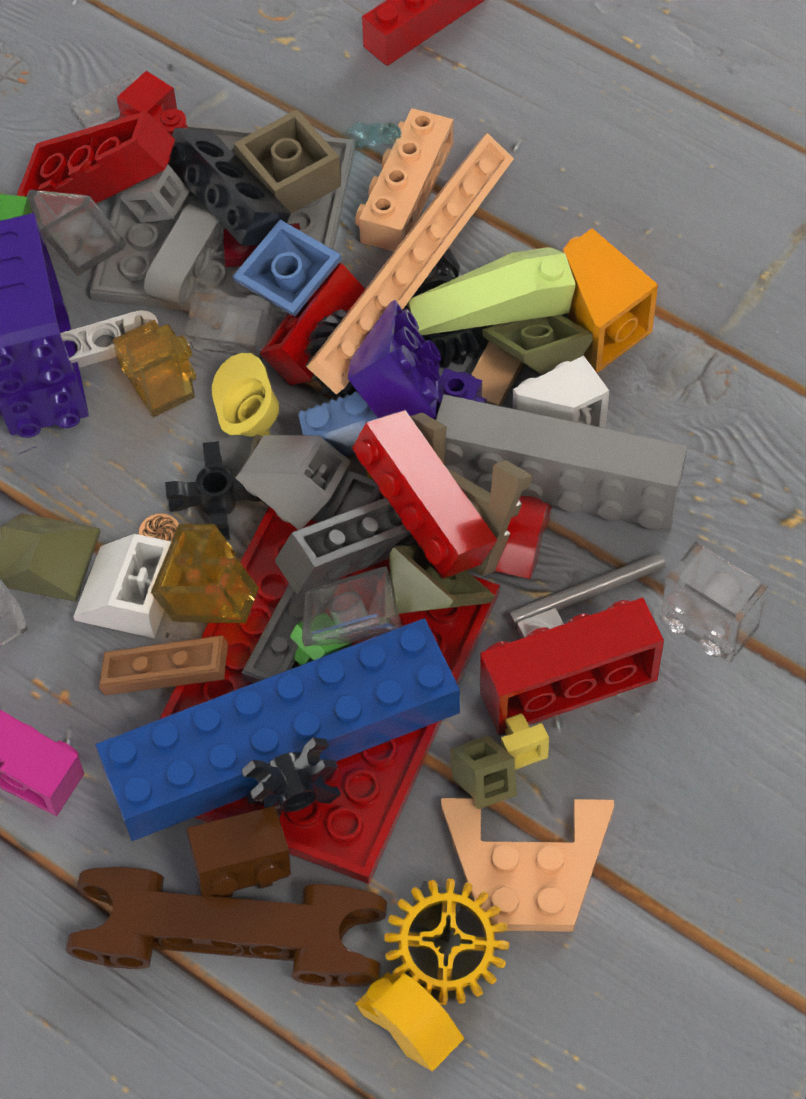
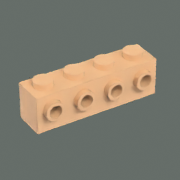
[355,108,454,252]

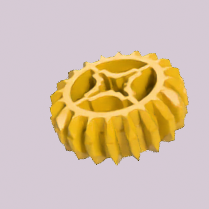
[384,878,509,1006]

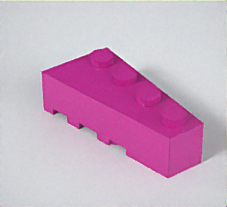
[0,709,85,816]

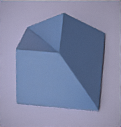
[232,220,342,317]

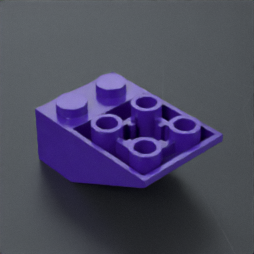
[348,300,441,419]

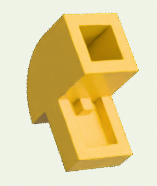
[355,972,465,1072]

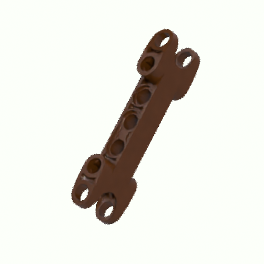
[66,867,388,987]

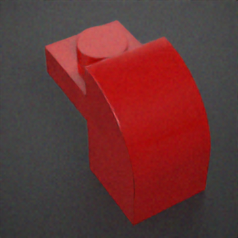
[495,496,552,579]

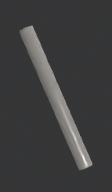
[508,552,666,628]

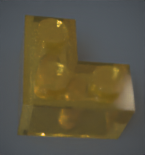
[112,319,197,418]
[151,524,259,623]

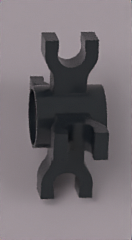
[165,441,262,542]
[242,737,341,818]

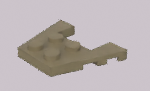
[410,413,532,576]

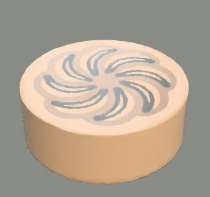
[139,513,182,549]

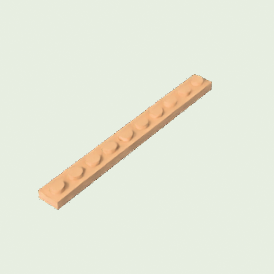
[306,133,514,394]

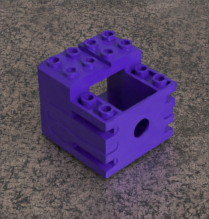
[0,213,89,438]

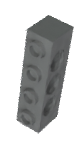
[275,498,419,595]

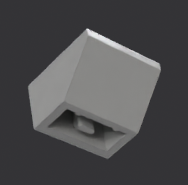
[236,435,351,530]

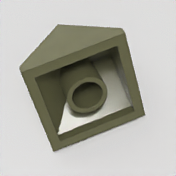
[482,315,593,375]
[0,513,101,602]
[389,545,495,614]

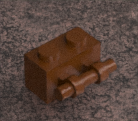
[187,806,291,898]

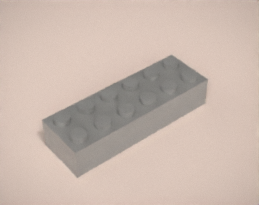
[436,394,687,531]

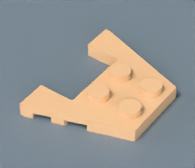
[441,798,614,932]

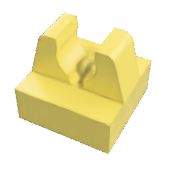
[501,713,549,770]

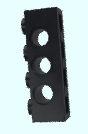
[168,128,291,245]

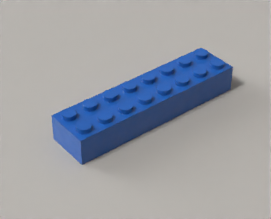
[95,618,460,841]

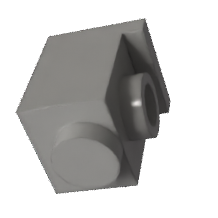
[119,164,190,223]

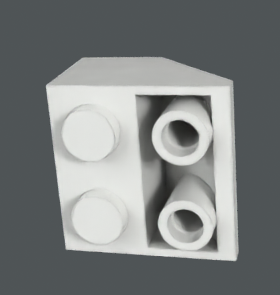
[512,356,609,428]
[73,534,180,638]

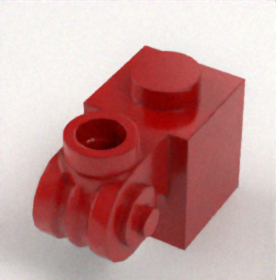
[116,71,188,136]

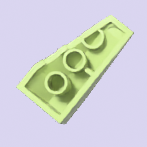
[407,247,576,335]

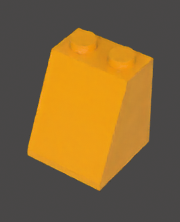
[563,228,658,373]

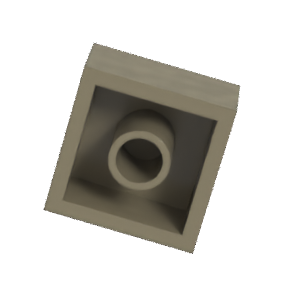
[234,109,341,214]

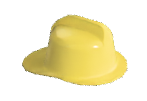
[212,353,280,437]

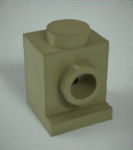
[450,735,517,809]

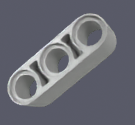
[144,204,226,306]

